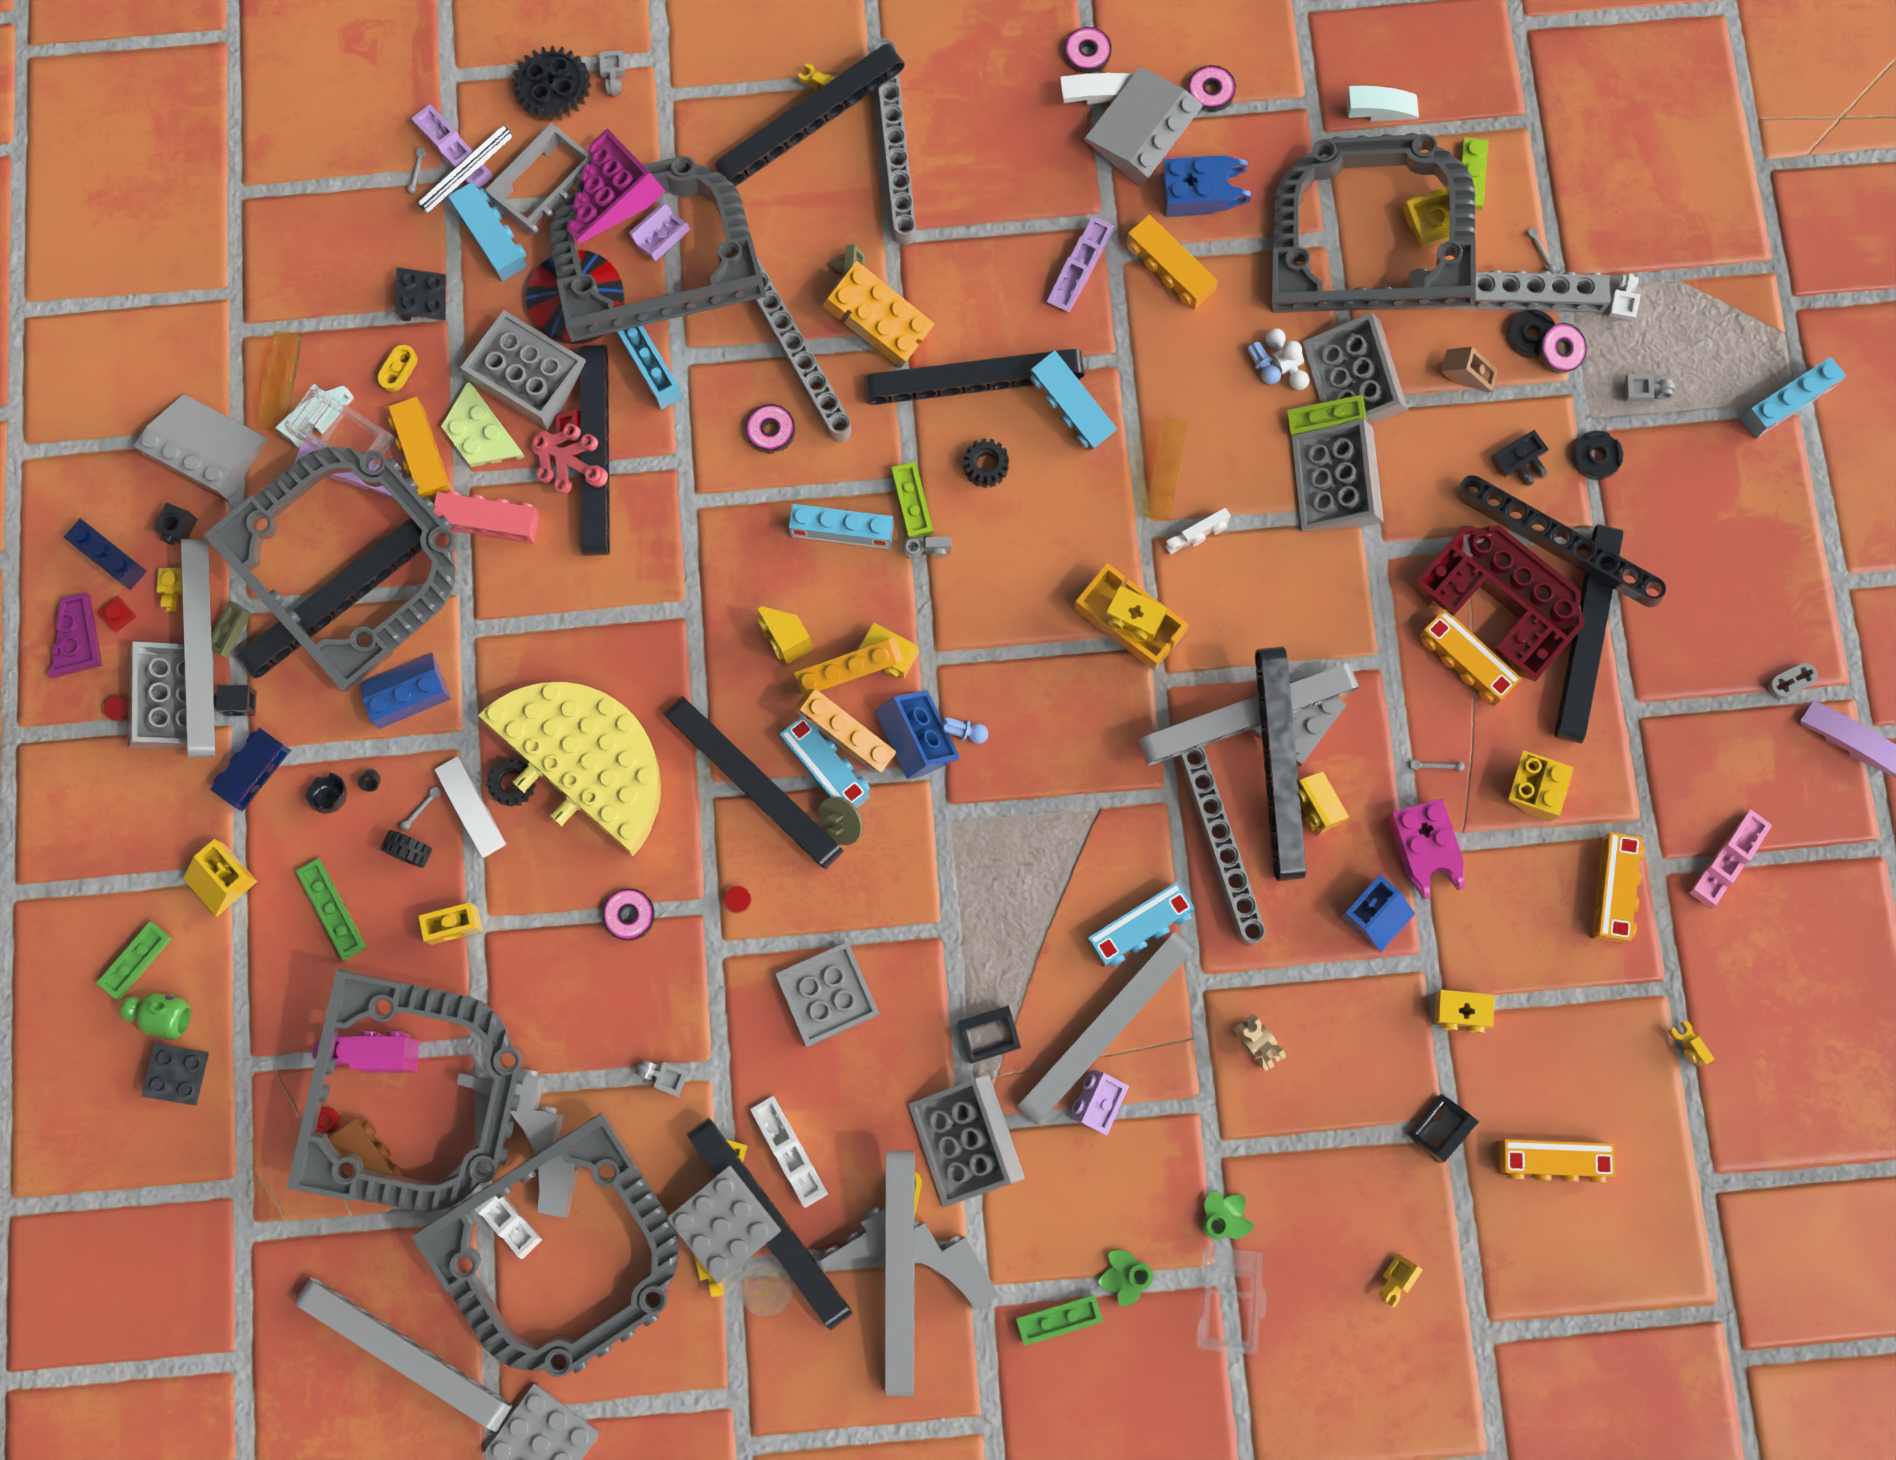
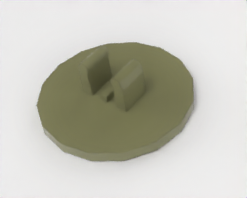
[818,796,863,845]

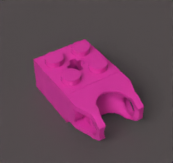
[1387,798,1465,900]
[312,1031,419,1073]

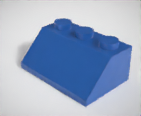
[361,653,451,729]
[875,690,960,779]

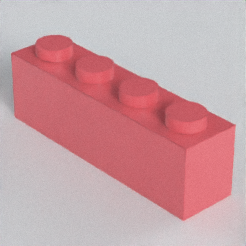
[433,491,540,544]

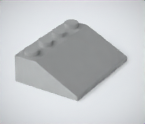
[1084,67,1203,186]
[460,310,586,429]
[1303,312,1408,423]
[134,394,268,501]
[1292,419,1384,532]
[128,641,214,749]
[909,1075,1025,1208]

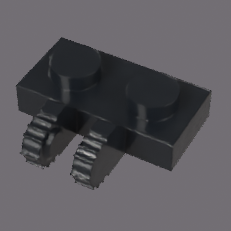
[1491,429,1549,486]

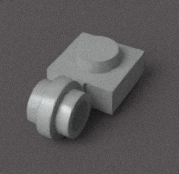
[599,50,625,96]
[1625,374,1675,402]
[903,537,951,559]
[636,1059,689,1097]

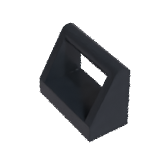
[958,1006,1021,1064]
[1407,1094,1479,1163]

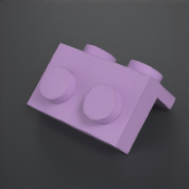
[629,202,690,261]

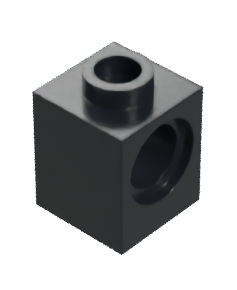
[153,502,198,545]
[213,685,257,716]

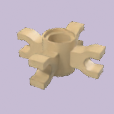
[1233,1014,1287,1071]

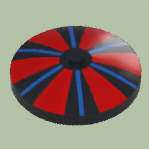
[526,250,625,344]

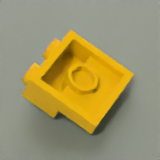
[1402,189,1449,248]

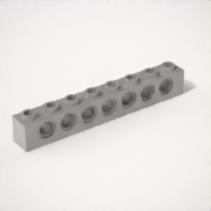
[1406,268,1610,313]

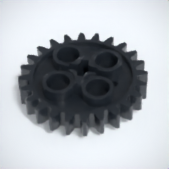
[512,46,591,122]

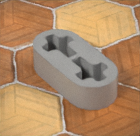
[1768,663,1818,699]

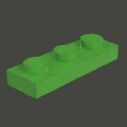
[97,921,173,1000]
[1016,1294,1103,1346]

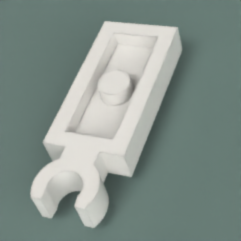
[1165,508,1231,555]

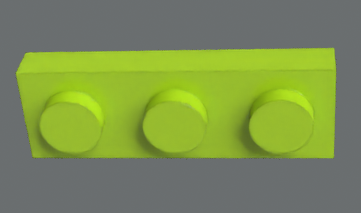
[1461,137,1488,210]
[1287,395,1367,436]
[891,461,933,539]

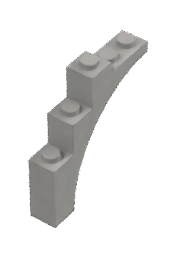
[457,1069,580,1218]
[820,1207,999,1310]

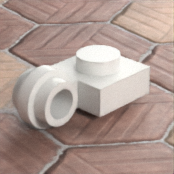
[1609,273,1641,321]

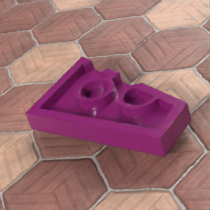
[48,592,103,678]

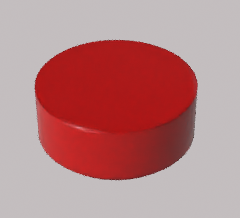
[104,695,128,722]
[725,886,752,913]
[316,1107,340,1134]

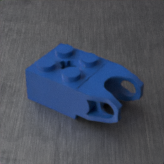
[1161,155,1251,217]

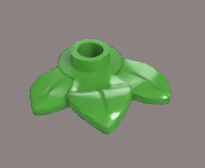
[1203,1190,1254,1240]
[1099,1250,1153,1306]

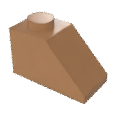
[1441,347,1498,392]

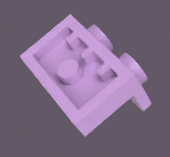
[1070,1070,1129,1135]

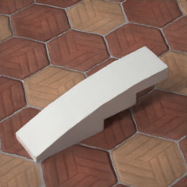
[1060,73,1134,105]
[435,757,506,858]
[750,1096,828,1208]
[448,1165,542,1259]

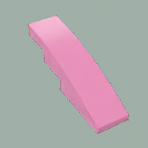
[1689,809,1772,909]

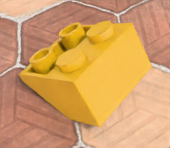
[757,606,814,665]
[1508,750,1574,822]
[1298,772,1349,836]
[183,839,258,917]

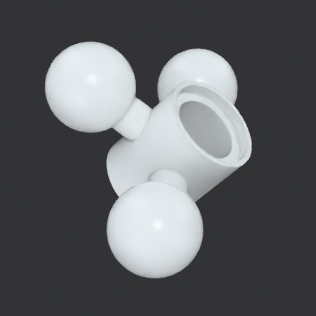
[1266,328,1309,390]

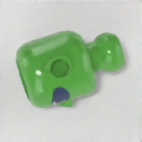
[119,992,191,1040]

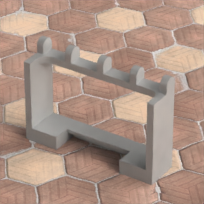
[485,123,592,236]

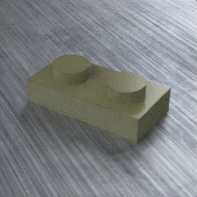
[211,600,251,658]

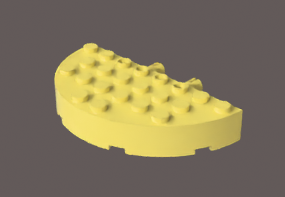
[478,682,661,856]

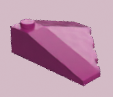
[567,128,665,243]

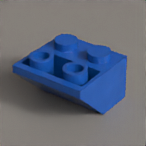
[1341,874,1415,953]

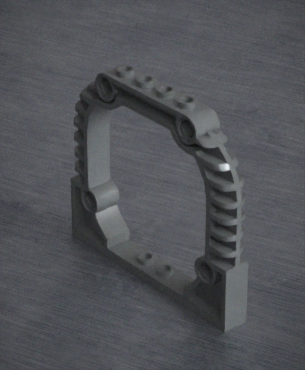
[1272,133,1476,313]
[549,156,766,342]
[204,447,457,692]
[287,969,526,1211]
[411,1111,679,1377]

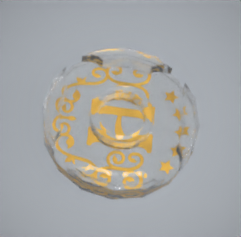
[739,1260,794,1316]

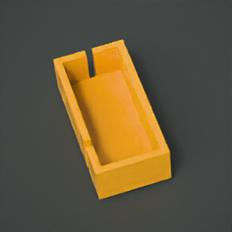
[823,261,935,368]
[1074,563,1189,671]

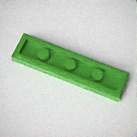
[295,858,368,961]

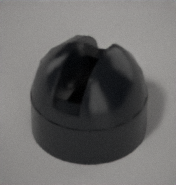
[358,769,381,792]

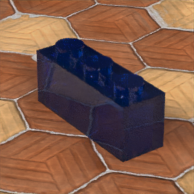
[63,518,147,590]
[210,727,291,812]

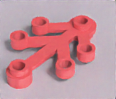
[531,423,608,494]

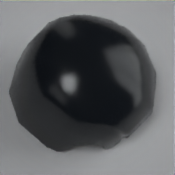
[306,773,347,814]

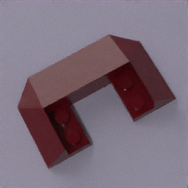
[1414,525,1585,682]

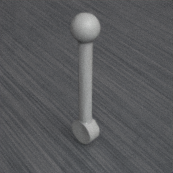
[407,148,427,194]
[1527,228,1556,273]
[1410,760,1465,772]
[400,787,441,831]

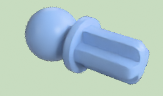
[1248,342,1281,384]
[942,717,988,744]

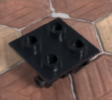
[396,267,446,321]
[141,1043,209,1106]

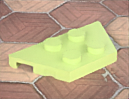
[441,381,525,467]

